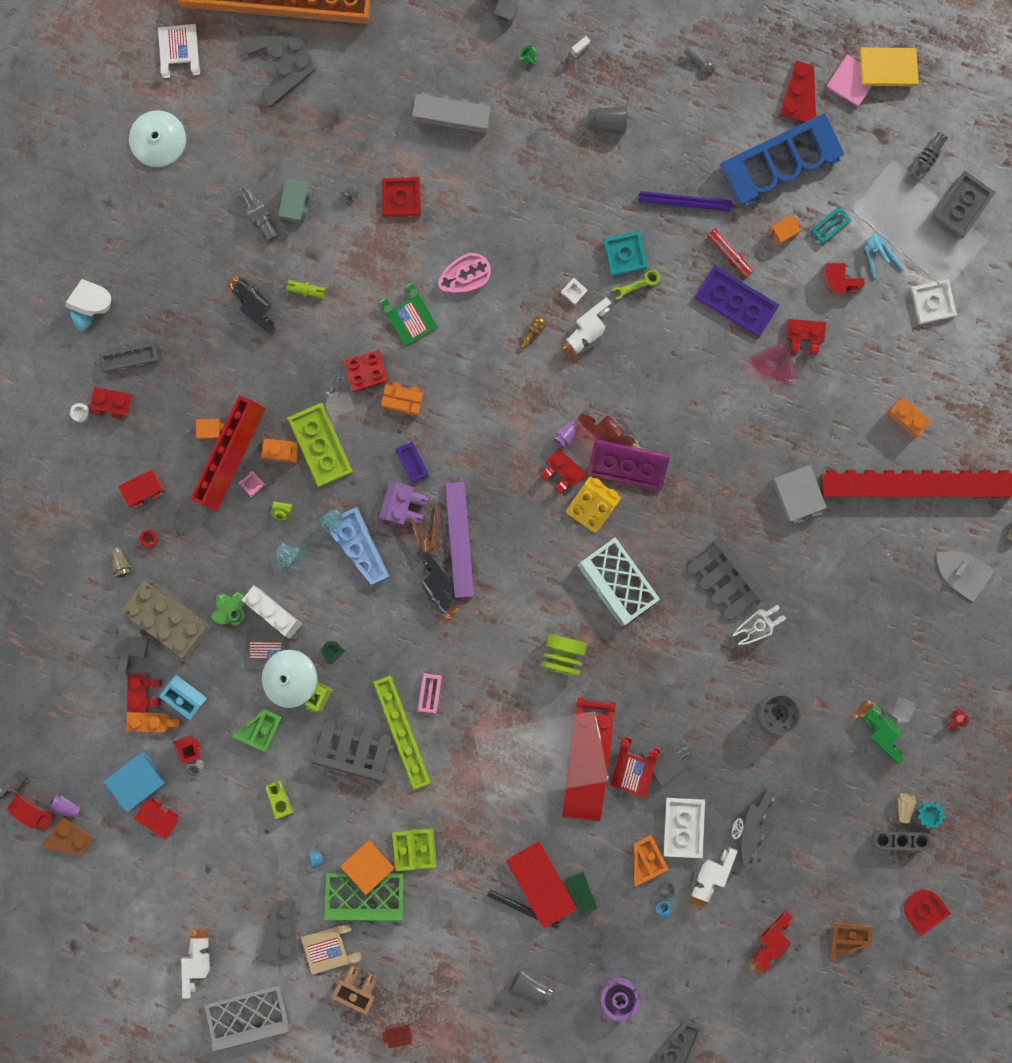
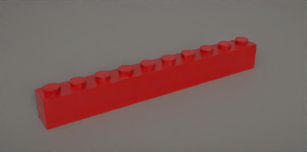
[820,470,1012,498]

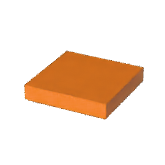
[340,840,395,895]

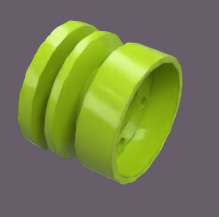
[541,634,588,675]

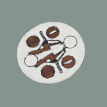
[732,818,743,839]

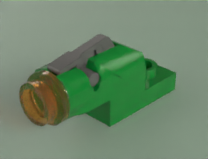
[857,700,904,764]

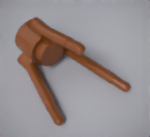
[410,506,438,552]

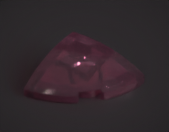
[749,341,799,381]

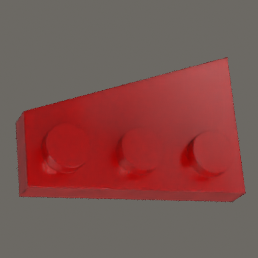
[779,60,816,123]

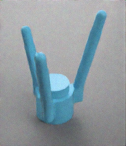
[864,234,905,279]

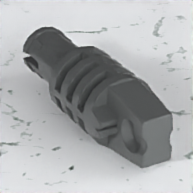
[909,132,948,181]

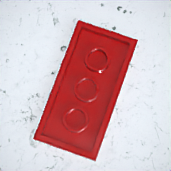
[506,841,577,929]

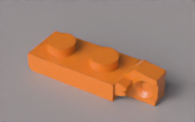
[126,712,181,732]

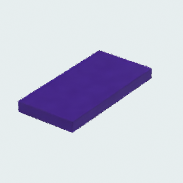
[694,265,779,338]

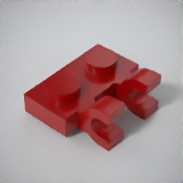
[786,319,826,355]
[541,448,587,494]
[127,673,162,712]

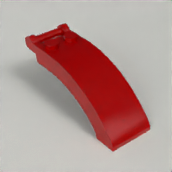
[562,697,616,822]

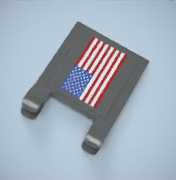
[246,631,299,669]

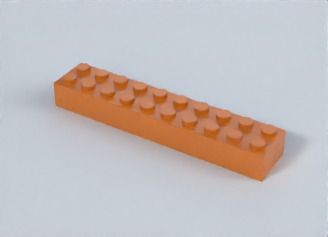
[177,0,371,24]

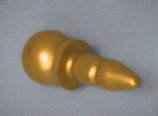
[521,316,547,348]

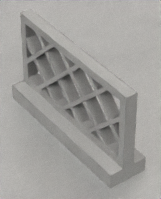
[204,986,291,1052]

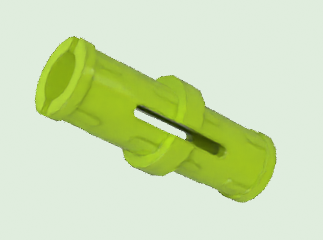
[286,280,326,299]

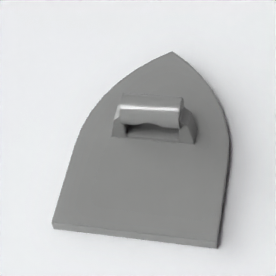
[936,551,995,602]

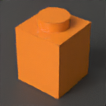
[769,214,801,245]
[196,418,225,440]

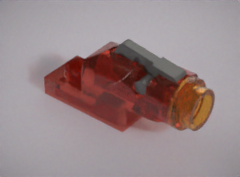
[577,413,640,448]

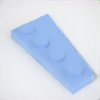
[322,507,390,585]

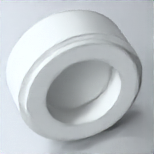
[70,403,90,423]

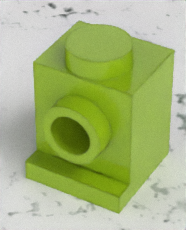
[304,681,333,713]

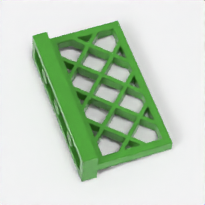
[324,873,404,921]

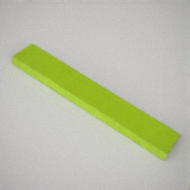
[373,675,431,790]

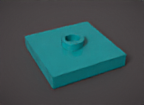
[603,231,648,277]

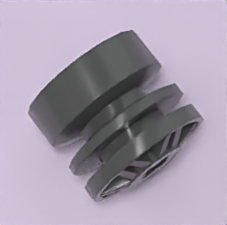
[756,694,801,735]

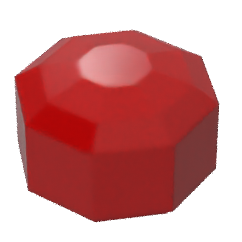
[139,529,159,548]

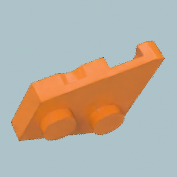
[634,834,669,886]

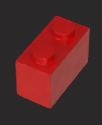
[118,469,165,509]

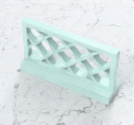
[577,537,660,627]

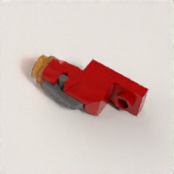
[748,910,793,977]

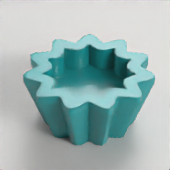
[917,801,945,829]

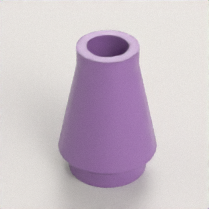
[553,420,580,448]
[50,795,80,818]

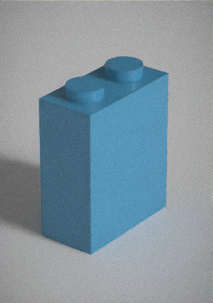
[104,752,167,812]

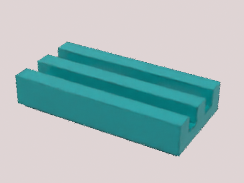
[810,206,852,245]

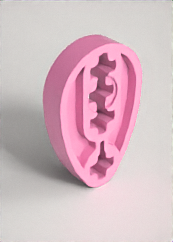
[438,253,491,294]

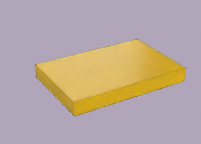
[859,47,919,86]

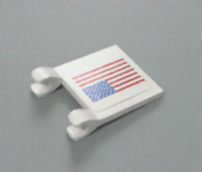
[158,24,200,78]

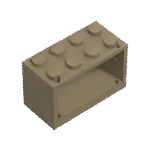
[121,580,212,659]

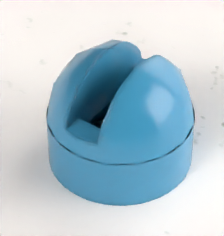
[309,852,323,868]
[656,901,672,919]

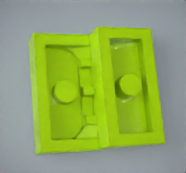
[392,828,437,871]

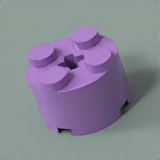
[600,977,640,1021]

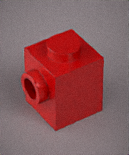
[172,735,201,764]

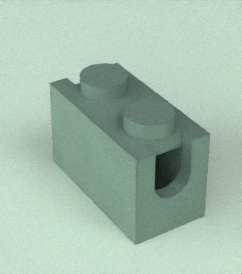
[278,179,312,224]

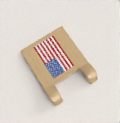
[301,922,362,974]

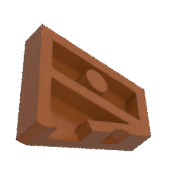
[830,922,873,960]

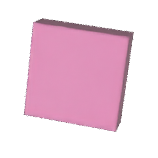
[239,470,266,498]

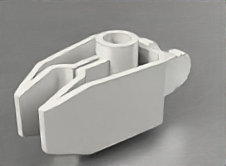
[733,605,786,645]

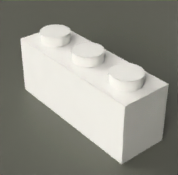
[242,585,302,639]

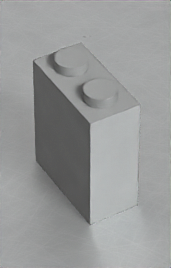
[772,465,827,524]

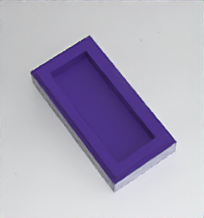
[395,441,429,484]

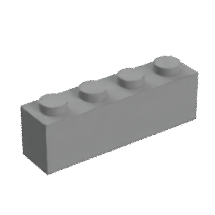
[412,92,491,133]

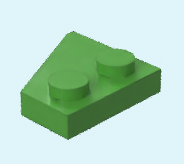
[232,709,282,752]

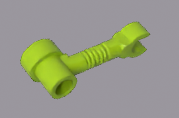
[612,270,660,300]

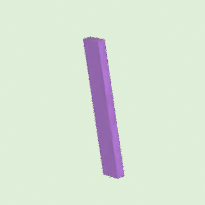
[445,482,474,598]

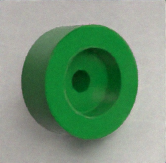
[518,45,538,65]

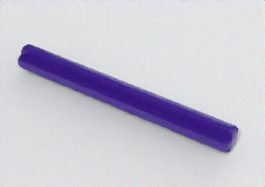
[638,191,733,211]

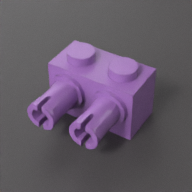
[379,481,428,526]

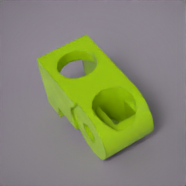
[266,780,295,820]

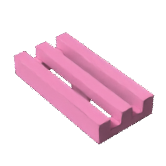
[418,673,442,714]

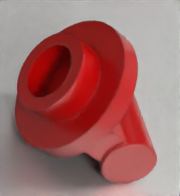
[948,709,969,730]

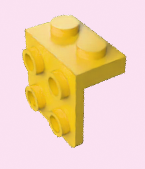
[566,476,622,533]

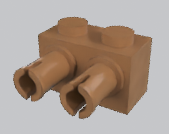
[330,964,379,1016]

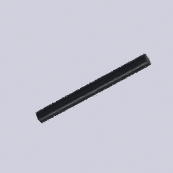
[487,889,560,929]

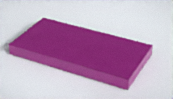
[587,439,670,491]

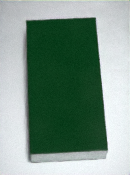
[565,872,597,916]

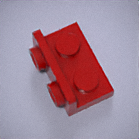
[88,387,133,419]

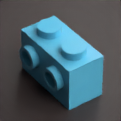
[159,675,207,720]

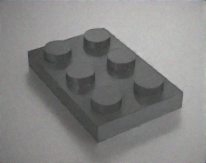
[932,170,996,239]

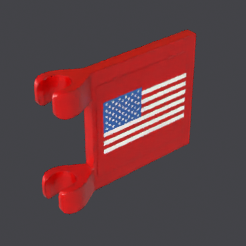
[610,737,661,799]

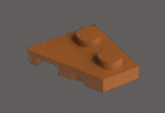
[41,816,95,855]

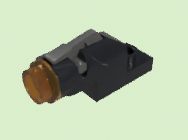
[227,275,276,336]
[422,552,460,620]

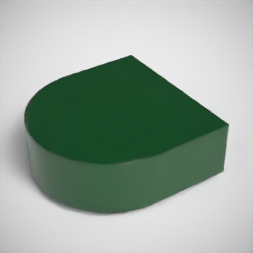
[322,641,345,664]

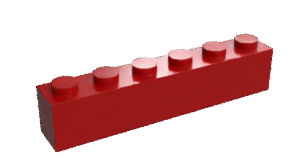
[190,395,266,512]

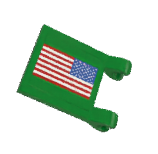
[380,283,438,346]

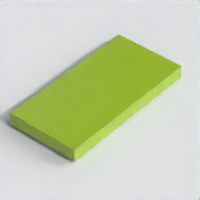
[287,403,353,488]

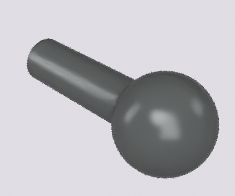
[683,47,715,75]

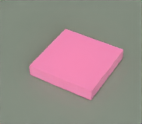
[826,54,871,107]

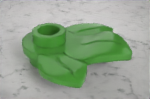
[211,591,245,625]

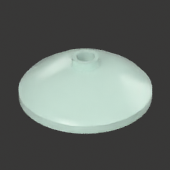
[129,110,186,167]
[262,650,317,708]

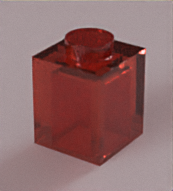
[382,1021,412,1048]

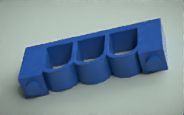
[720,113,845,207]

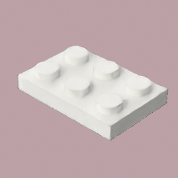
[663,797,705,858]

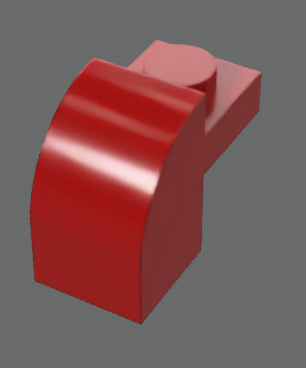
[824,263,865,296]
[6,793,56,833]

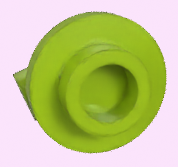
[271,501,293,521]

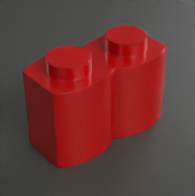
[134,797,181,840]

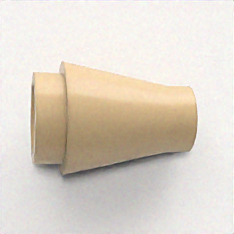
[897,793,917,823]

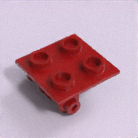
[343,350,389,393]

